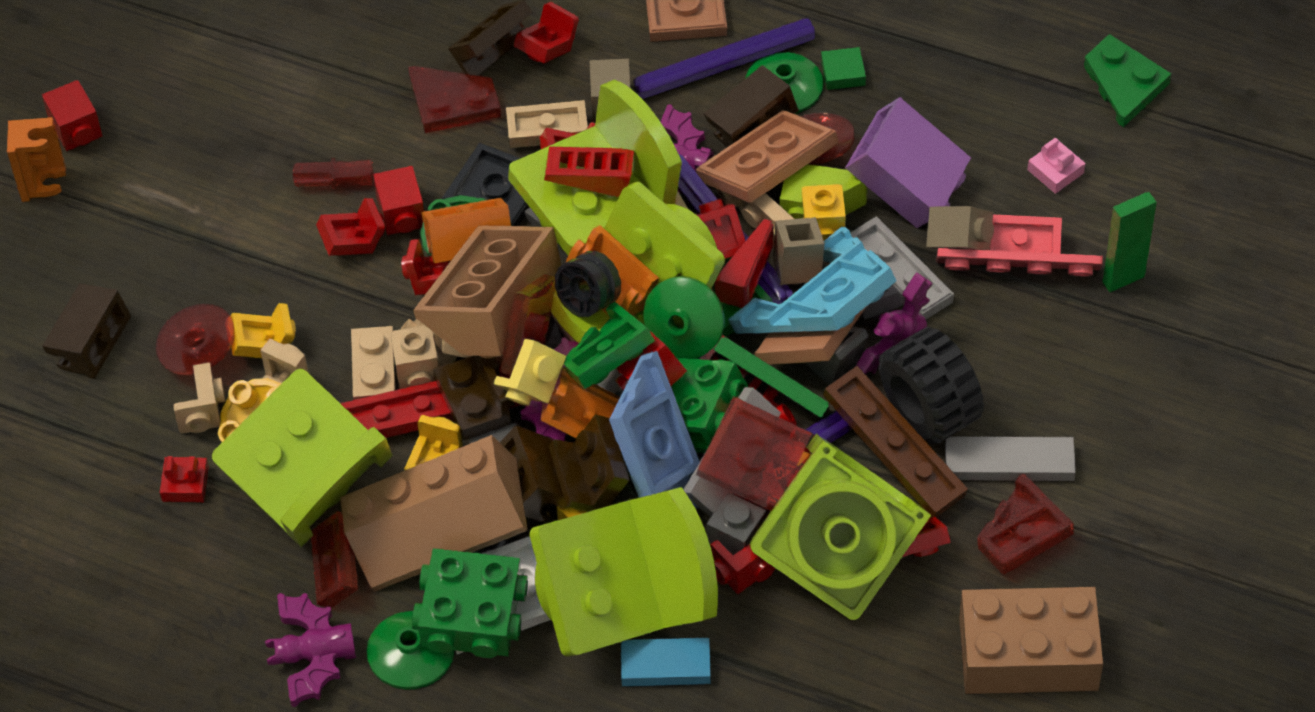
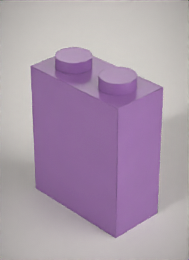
[845,97,971,228]

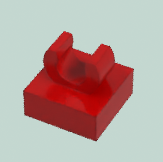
[159,456,209,503]

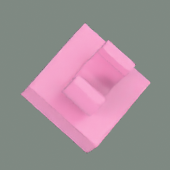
[1028,138,1085,194]

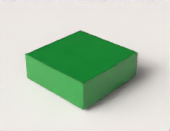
[821,47,866,90]

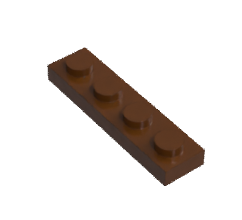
[823,366,968,518]

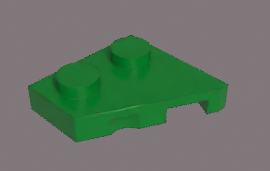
[1084,34,1172,127]
[563,301,655,389]

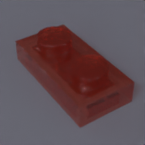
[311,511,358,608]

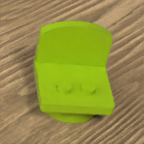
[508,79,682,256]
[544,182,725,343]
[212,369,393,547]
[750,434,931,620]
[530,487,718,657]

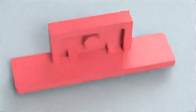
[936,215,1103,277]

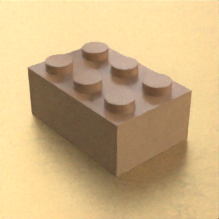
[959,587,1103,694]

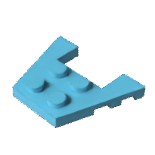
[728,227,897,334]

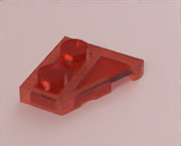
[408,66,501,133]
[977,474,1074,575]

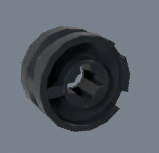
[555,251,621,317]

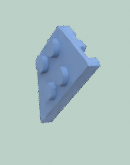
[609,351,700,509]

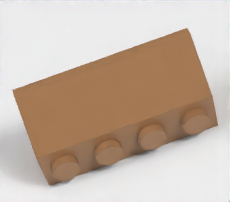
[413,226,562,359]
[340,435,528,592]

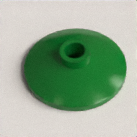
[745,52,823,114]
[643,276,725,359]
[367,611,455,690]

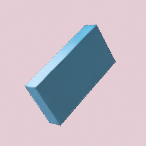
[621,638,711,686]

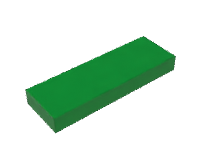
[1102,192,1157,293]
[714,337,830,419]

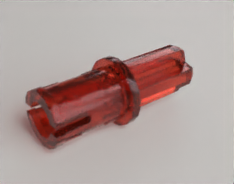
[293,158,373,189]

